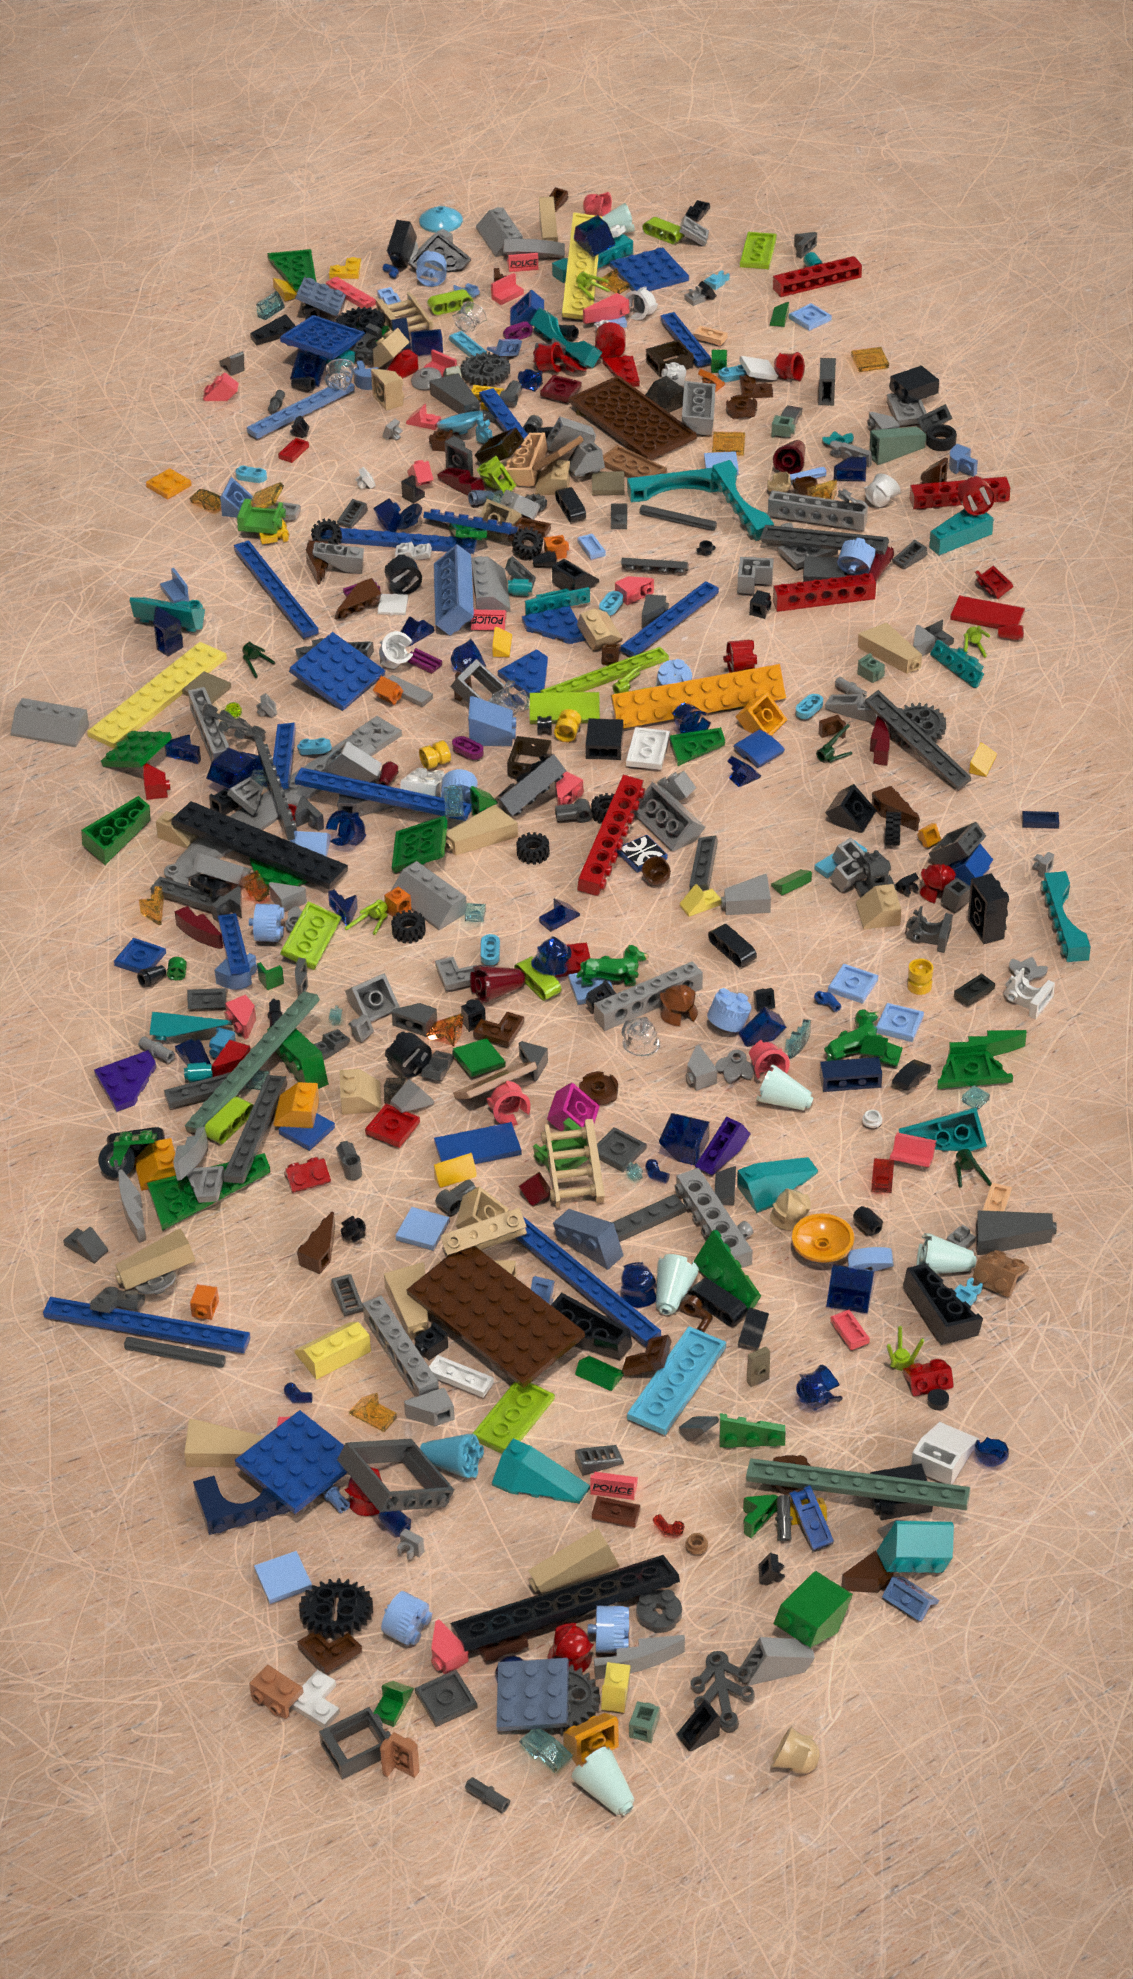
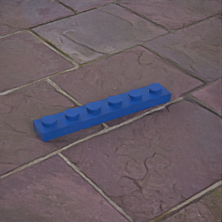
[660,312,711,367]
[479,388,528,449]
[423,508,518,534]
[272,722,296,790]
[218,913,250,975]

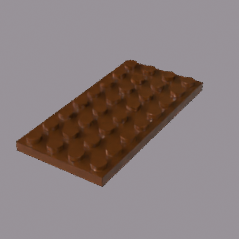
[569,375,697,460]
[406,1246,585,1389]

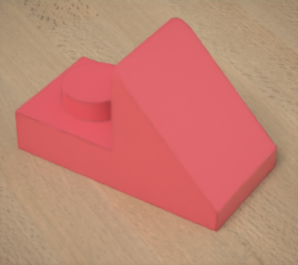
[406,403,441,430]

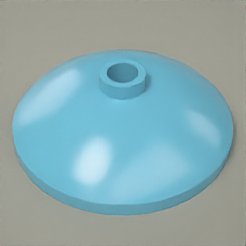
[419,206,463,233]
[437,411,483,435]

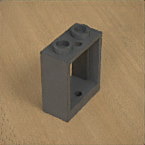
[450,659,507,704]
[928,822,986,866]
[319,1707,391,1780]

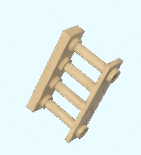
[376,292,434,335]
[541,1119,605,1208]
[441,1207,527,1256]

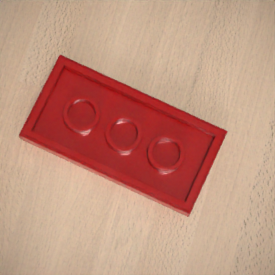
[950,595,1025,629]

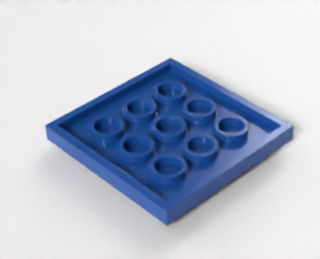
[610,247,689,291]
[280,315,365,360]
[289,632,386,711]
[235,1410,347,1514]

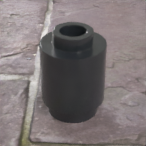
[853,1206,883,1236]

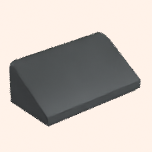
[715,1166,736,1205]

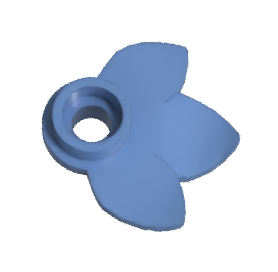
[453,283,480,297]

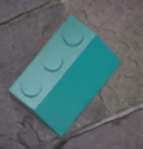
[877,1521,954,1573]

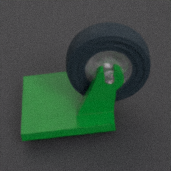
[98,1130,157,1178]

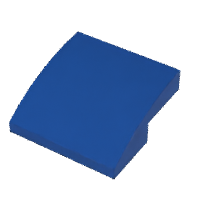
[733,729,785,768]

